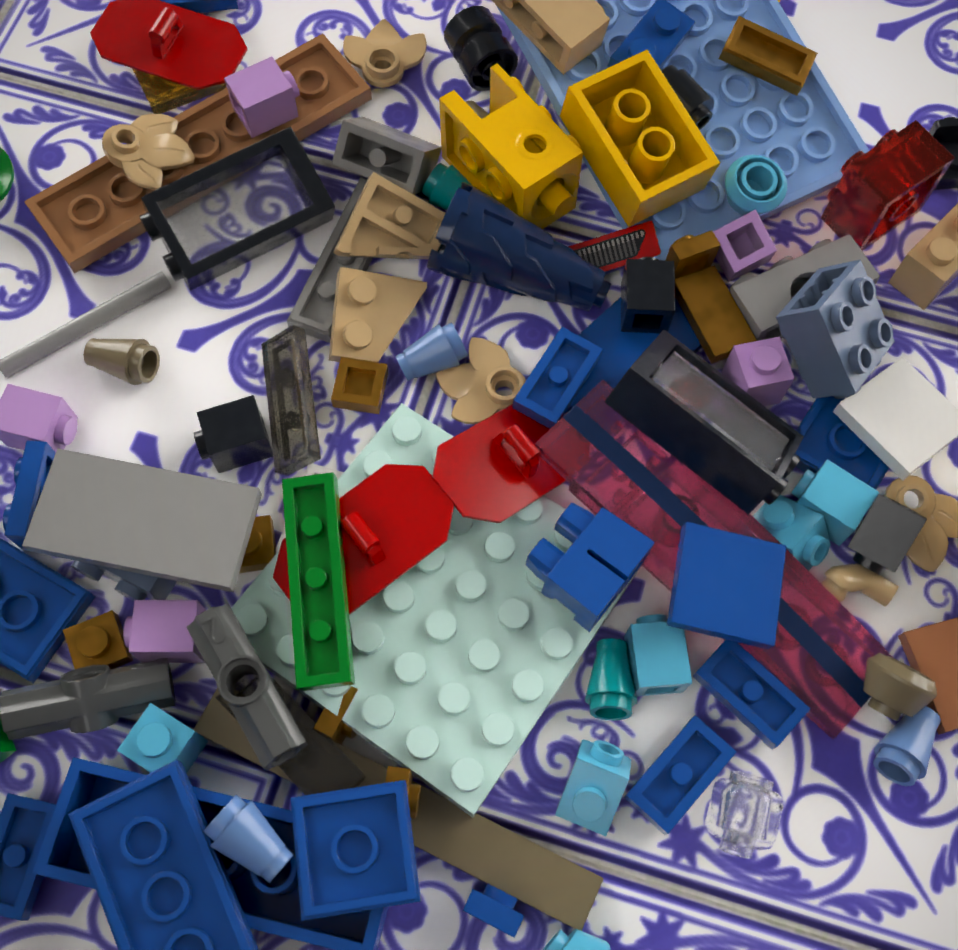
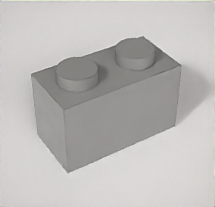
[332,117,442,195]

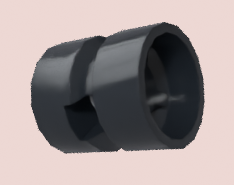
[444,6,518,91]

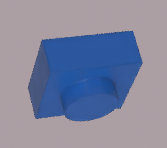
[463,884,524,938]

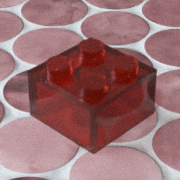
[821,120,955,251]

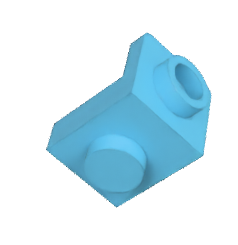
[744,494,831,578]
[555,739,632,836]

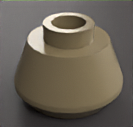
[863,653,937,721]

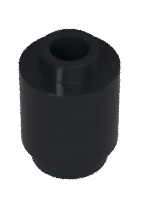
[662,65,714,130]

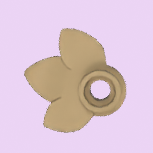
[343,19,427,88]
[102,114,195,190]
[436,337,526,424]
[884,475,958,572]

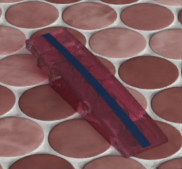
[535,380,893,739]

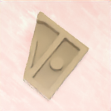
[333,172,445,260]
[328,267,427,362]

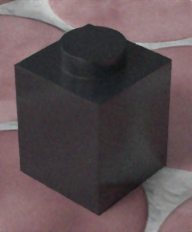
[621,257,675,334]
[193,395,274,473]
[848,493,927,574]

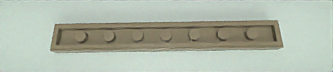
[193,688,604,931]

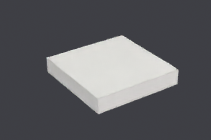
[833,357,958,481]

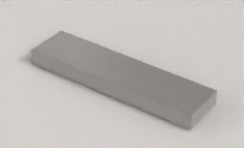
[287,177,373,343]

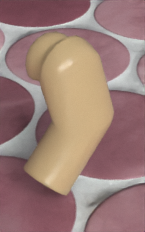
[819,563,899,607]

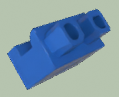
[525,503,655,633]

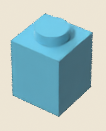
[791,459,879,546]
[624,614,692,696]
[117,703,208,773]

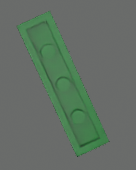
[282,472,355,691]

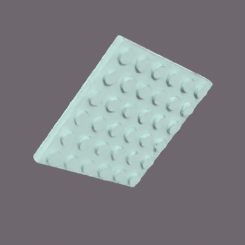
[231,403,643,818]

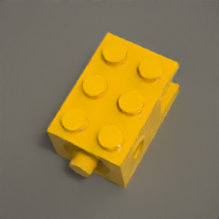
[439,63,583,229]

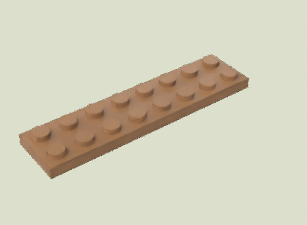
[24,33,372,274]

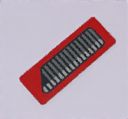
[568,221,661,272]

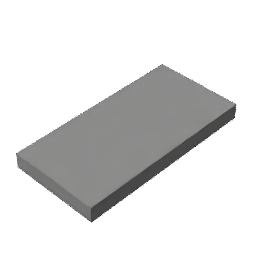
[22,448,262,593]

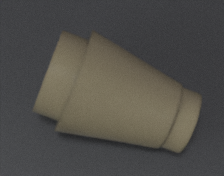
[83,338,160,385]

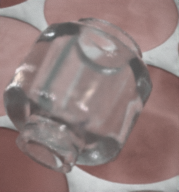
[705,770,783,859]

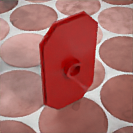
[90,0,248,90]
[432,404,589,523]
[273,464,454,615]

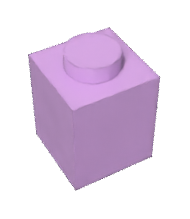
[224,56,300,138]
[713,209,777,282]
[721,336,795,406]
[0,383,78,452]
[123,600,206,663]

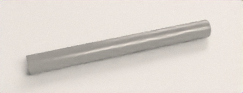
[0,271,172,378]

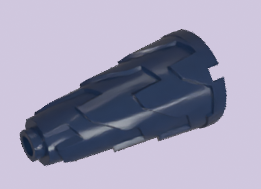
[427,182,611,312]

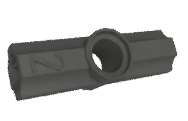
[186,603,308,771]
[0,658,176,740]

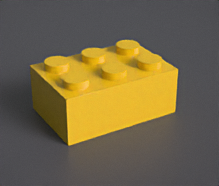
[560,49,720,227]

